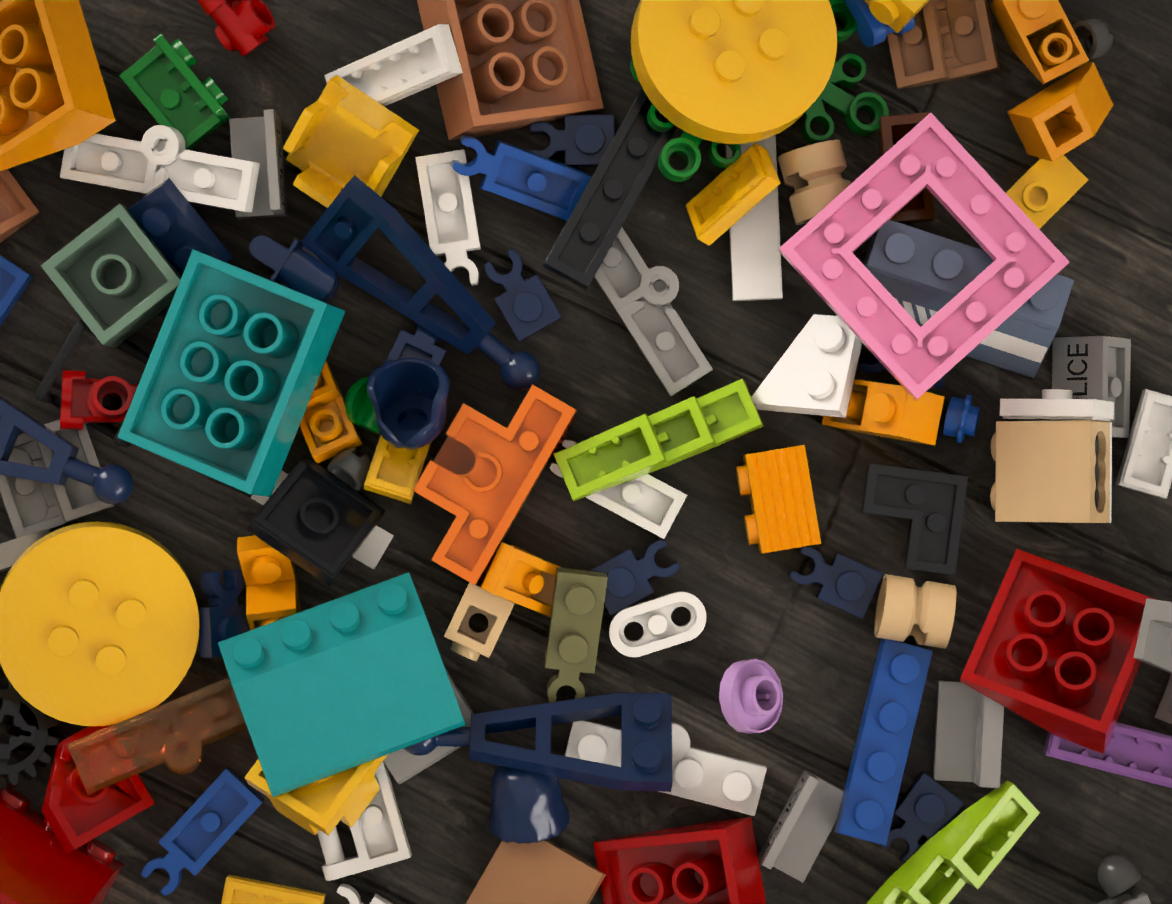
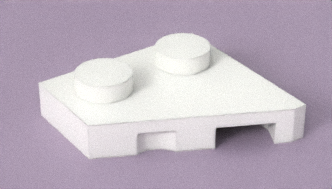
[752,314,862,418]

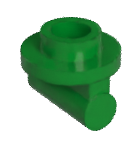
[345,377,380,434]

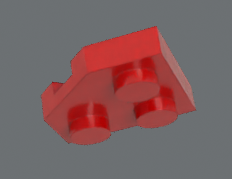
[42,725,155,854]

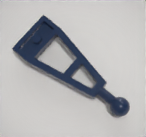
[300,175,540,391]
[0,396,134,505]
[404,692,672,792]

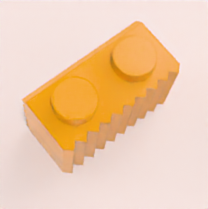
[736,445,821,554]

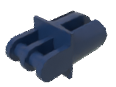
[249,235,339,302]

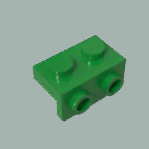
[119,33,231,151]

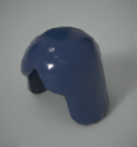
[367,358,450,450]
[488,766,570,844]

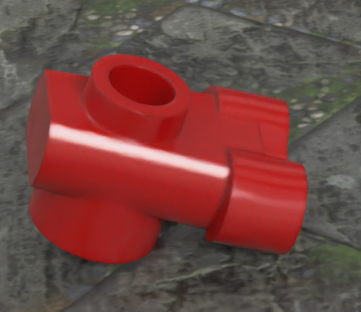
[196,0,275,57]
[60,370,138,430]

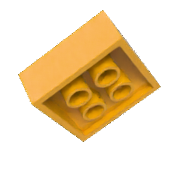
[0,0,116,171]

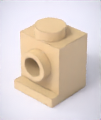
[444,582,515,661]

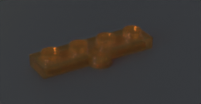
[67,677,247,795]

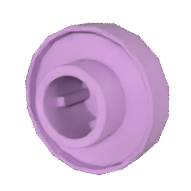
[719,659,783,734]

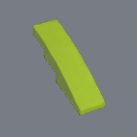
[554,378,764,501]
[866,780,1040,904]

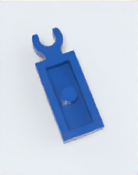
[451,135,592,221]
[141,766,265,896]

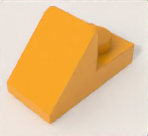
[480,542,562,617]

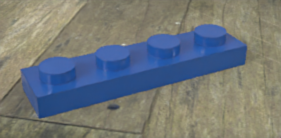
[834,638,933,846]

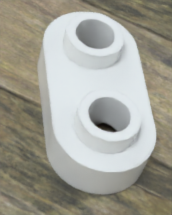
[609,591,706,657]

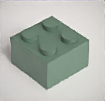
[40,204,182,349]

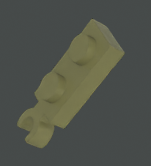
[544,567,608,703]

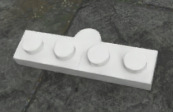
[60,125,260,213]
[564,720,767,816]

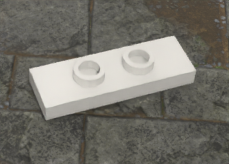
[324,24,463,107]

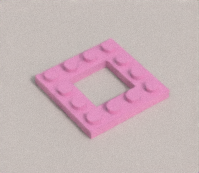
[779,113,1070,401]

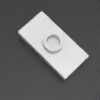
[1000,389,1114,422]
[1115,389,1172,499]

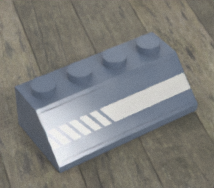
[863,220,1074,379]

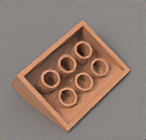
[417,0,604,140]

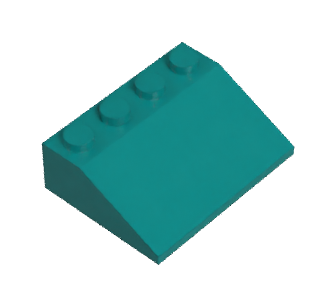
[118,249,345,497]
[218,572,466,797]

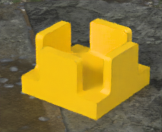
[283,75,419,208]
[244,754,388,836]

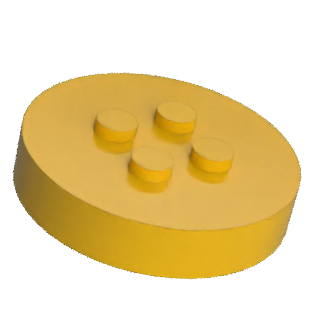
[631,0,837,144]
[0,521,200,726]

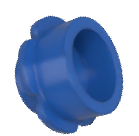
[943,395,981,443]

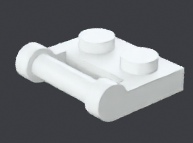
[317,762,412,881]

